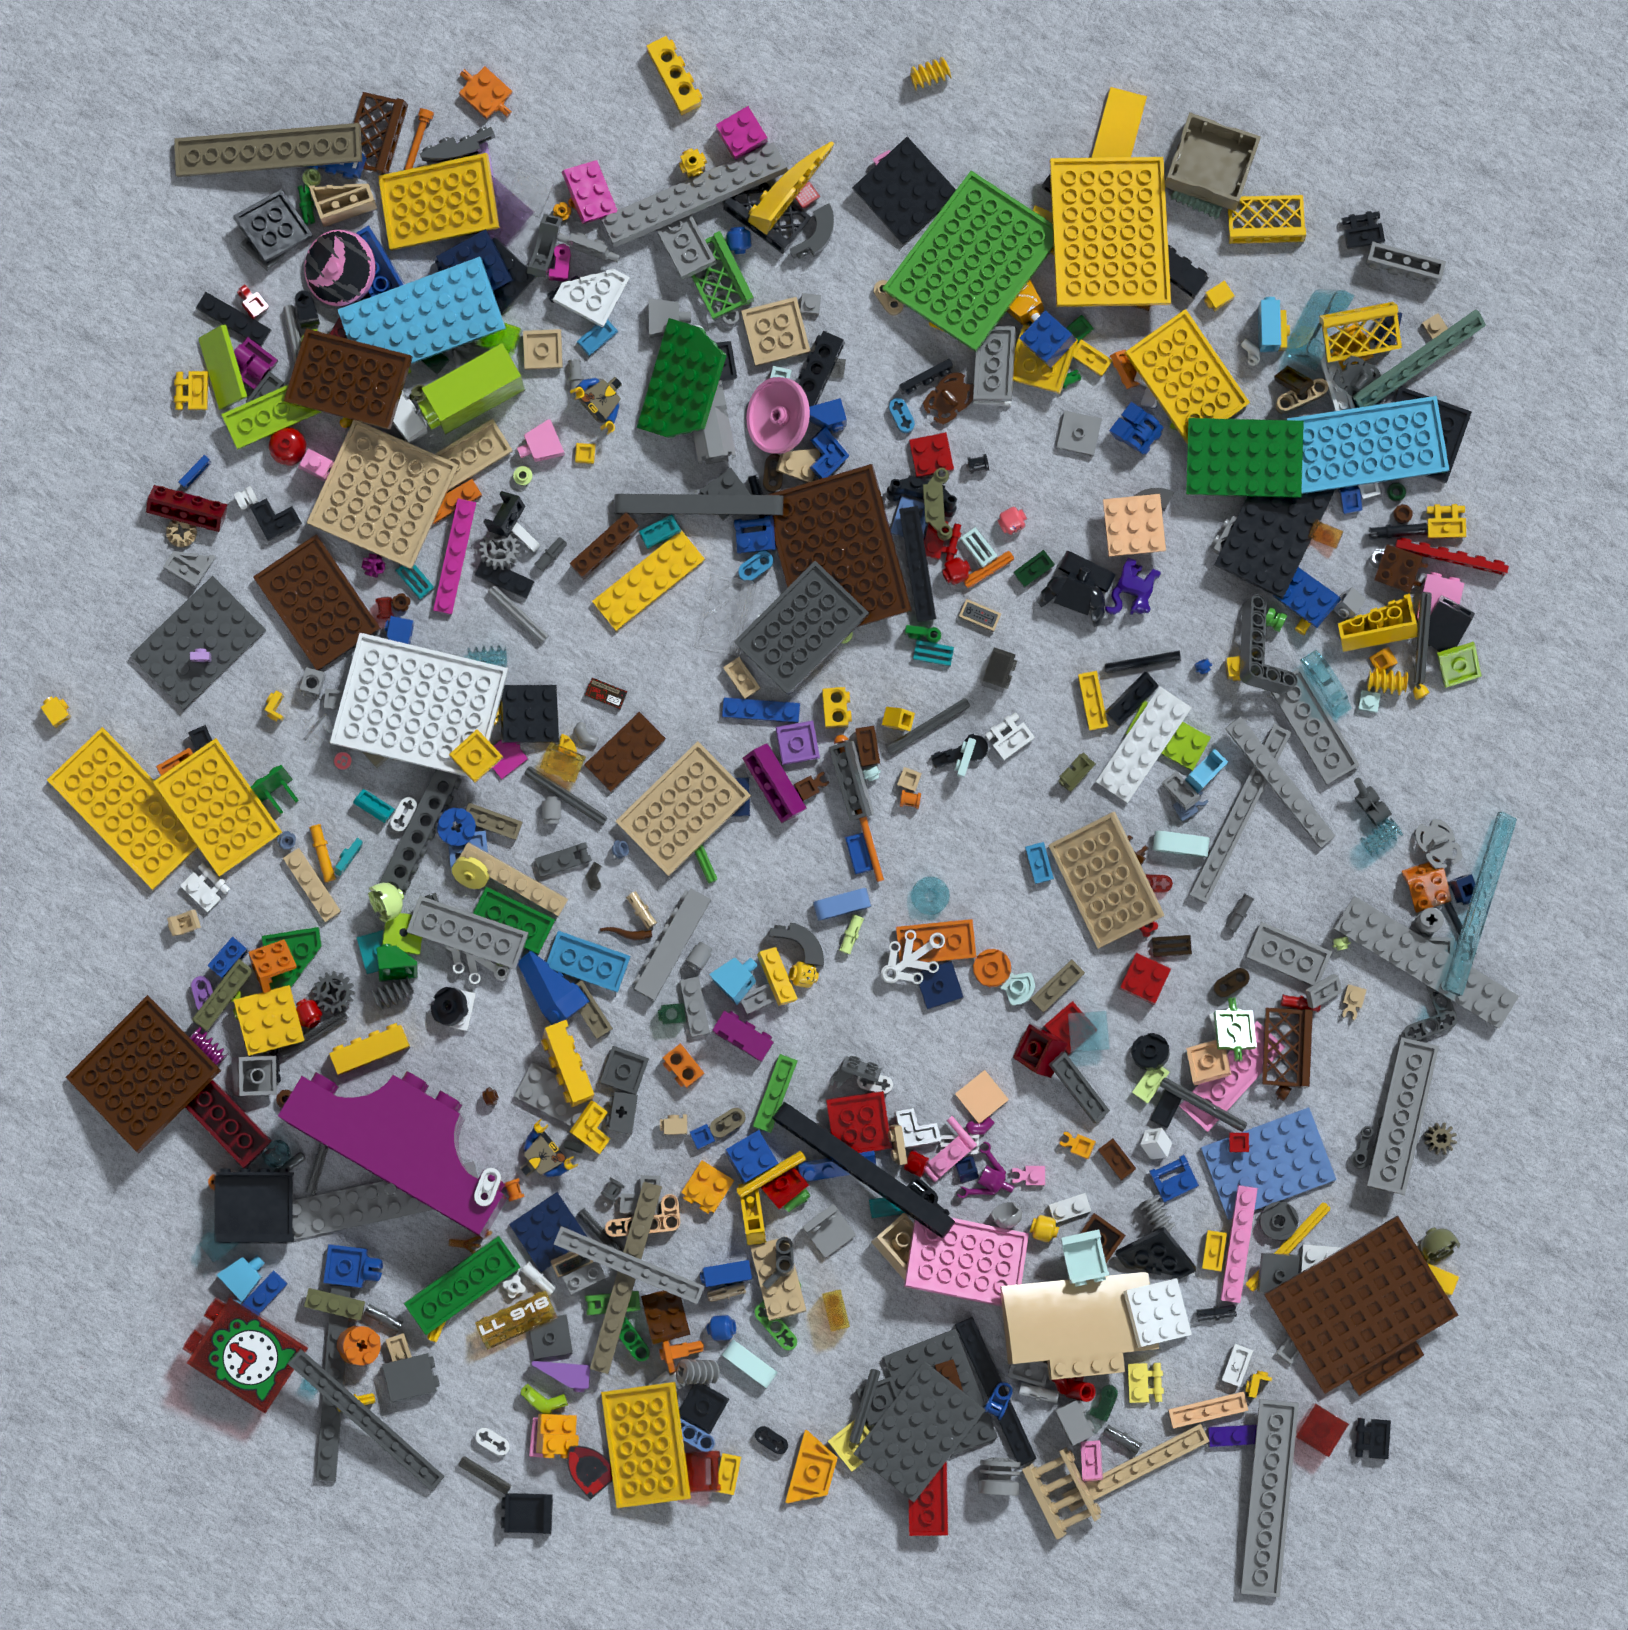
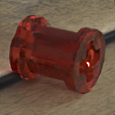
[375,597,394,619]

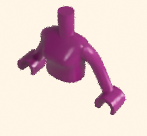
[956,1142,1014,1198]

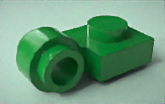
[905,625,941,643]

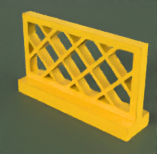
[1228,195,1306,244]
[1319,302,1402,363]

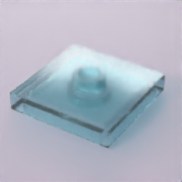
[1068,1011,1110,1052]

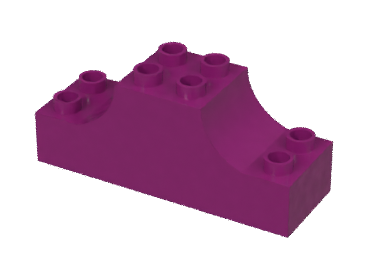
[278,1071,507,1239]

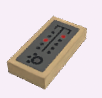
[959,599,1001,632]
[551,1252,593,1278]

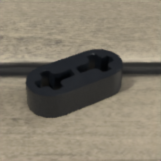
[755,1426,788,1454]

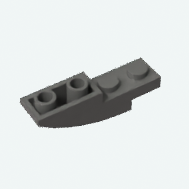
[419,127,495,163]

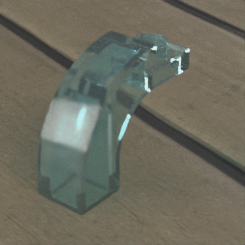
[1300,650,1352,718]

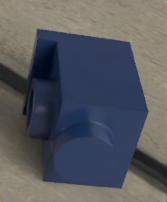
[1448,874,1480,905]

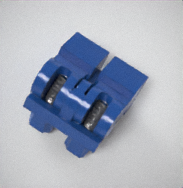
[1109,402,1164,454]

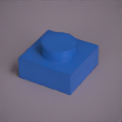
[690,1124,715,1149]

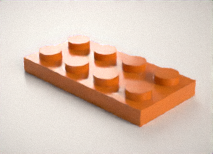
[896,919,977,962]

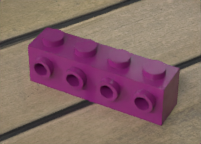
[742,743,807,823]

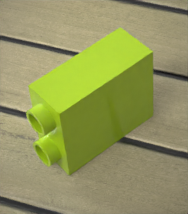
[417,343,525,435]

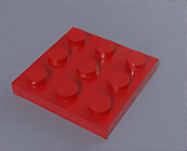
[826,1091,892,1153]

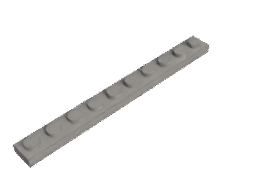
[1190,724,1292,904]

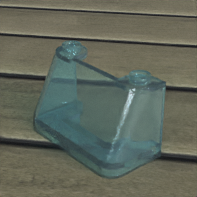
[1285,289,1355,371]

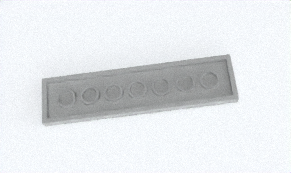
[1367,1037,1439,1196]

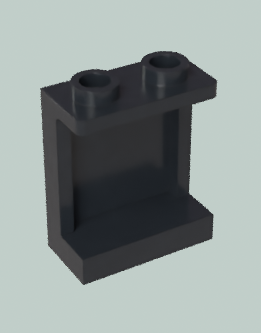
[1428,595,1475,652]
[501,1493,553,1534]

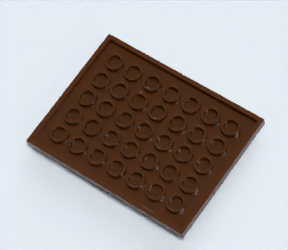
[769,464,912,627]

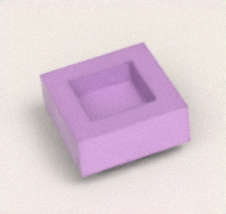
[190,649,211,662]

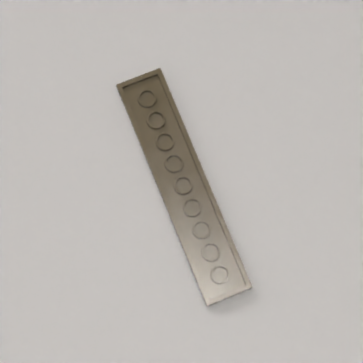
[174,123,362,177]

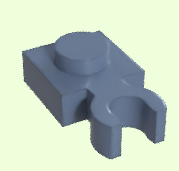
[1172,791,1209,822]

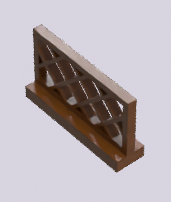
[354,92,408,175]
[1262,1008,1313,1089]

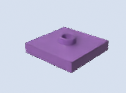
[775,721,820,765]

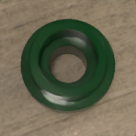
[1387,482,1406,502]

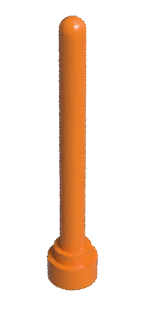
[404,108,434,170]

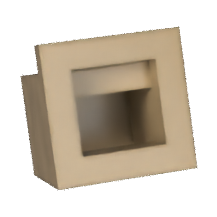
[660,1114,688,1135]

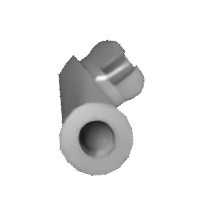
[574,722,599,746]

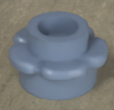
[277,831,296,849]
[612,840,629,859]

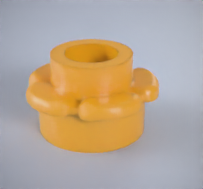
[553,202,571,221]

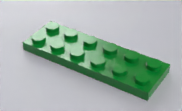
[403,1236,521,1335]

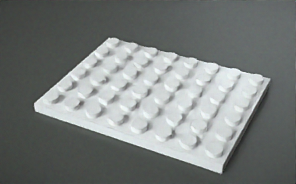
[330,633,509,777]

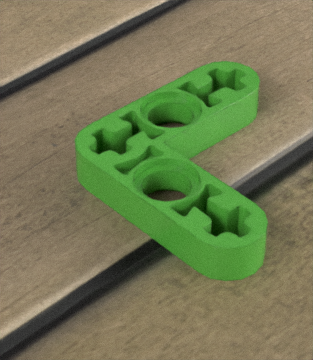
[755,1282,801,1350]

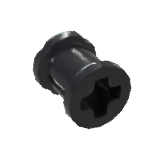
[967,454,989,474]

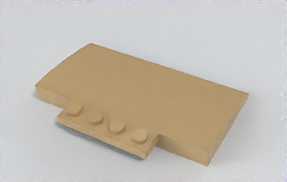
[1000,1272,1159,1380]

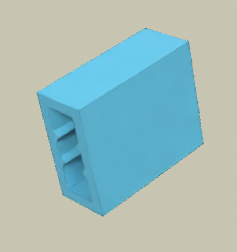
[1258,297,1281,352]

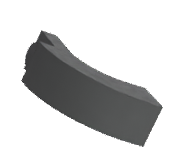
[527,214,563,277]

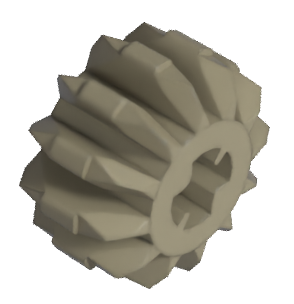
[1424,1123,1457,1155]

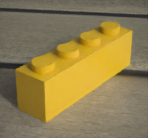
[329,1023,411,1076]

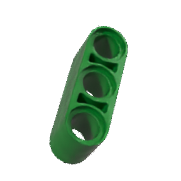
[619,1316,650,1361]

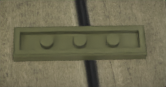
[192,959,255,1031]

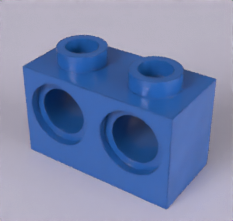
[207,936,250,979]

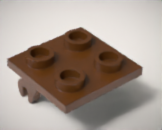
[1374,544,1429,593]

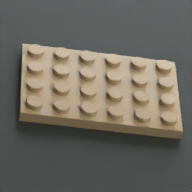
[615,741,751,876]
[1048,812,1165,949]

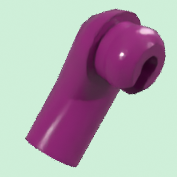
[966,1116,995,1135]

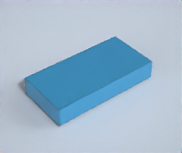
[577,319,618,357]

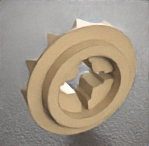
[166,520,197,547]

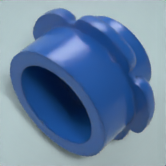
[1194,658,1213,674]

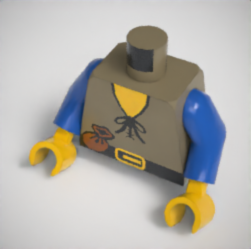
[570,377,622,435]
[520,1119,578,1177]

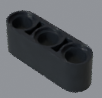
[1058,551,1116,592]

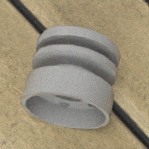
[978,1457,1020,1496]

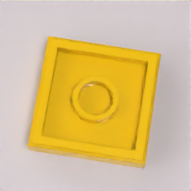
[449,729,504,783]

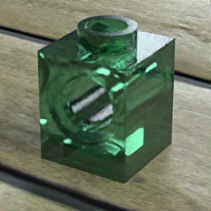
[658,1003,686,1025]

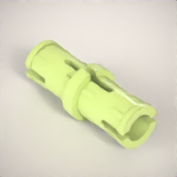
[839,914,864,954]

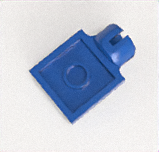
[323,1244,383,1288]

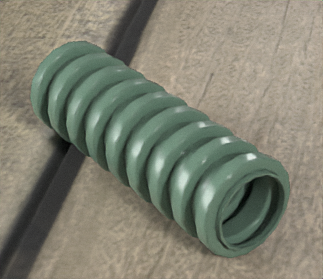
[1171,190,1223,219]

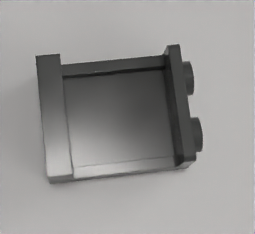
[382,1353,440,1402]

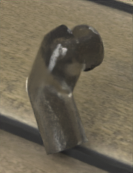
[585,862,602,891]

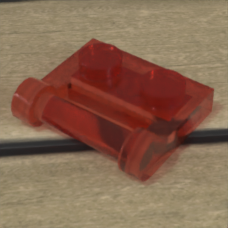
[685,1451,721,1493]

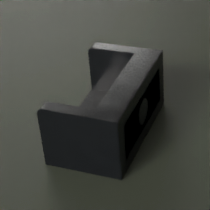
[483,491,526,537]

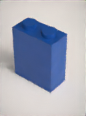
[700,1260,752,1287]

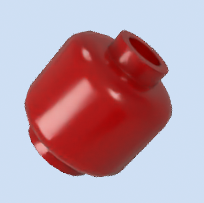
[941,557,971,585]
[296,999,322,1028]

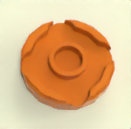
[973,949,1012,987]

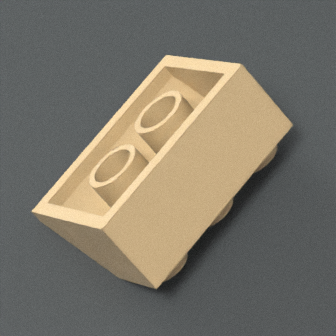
[871,1213,914,1280]

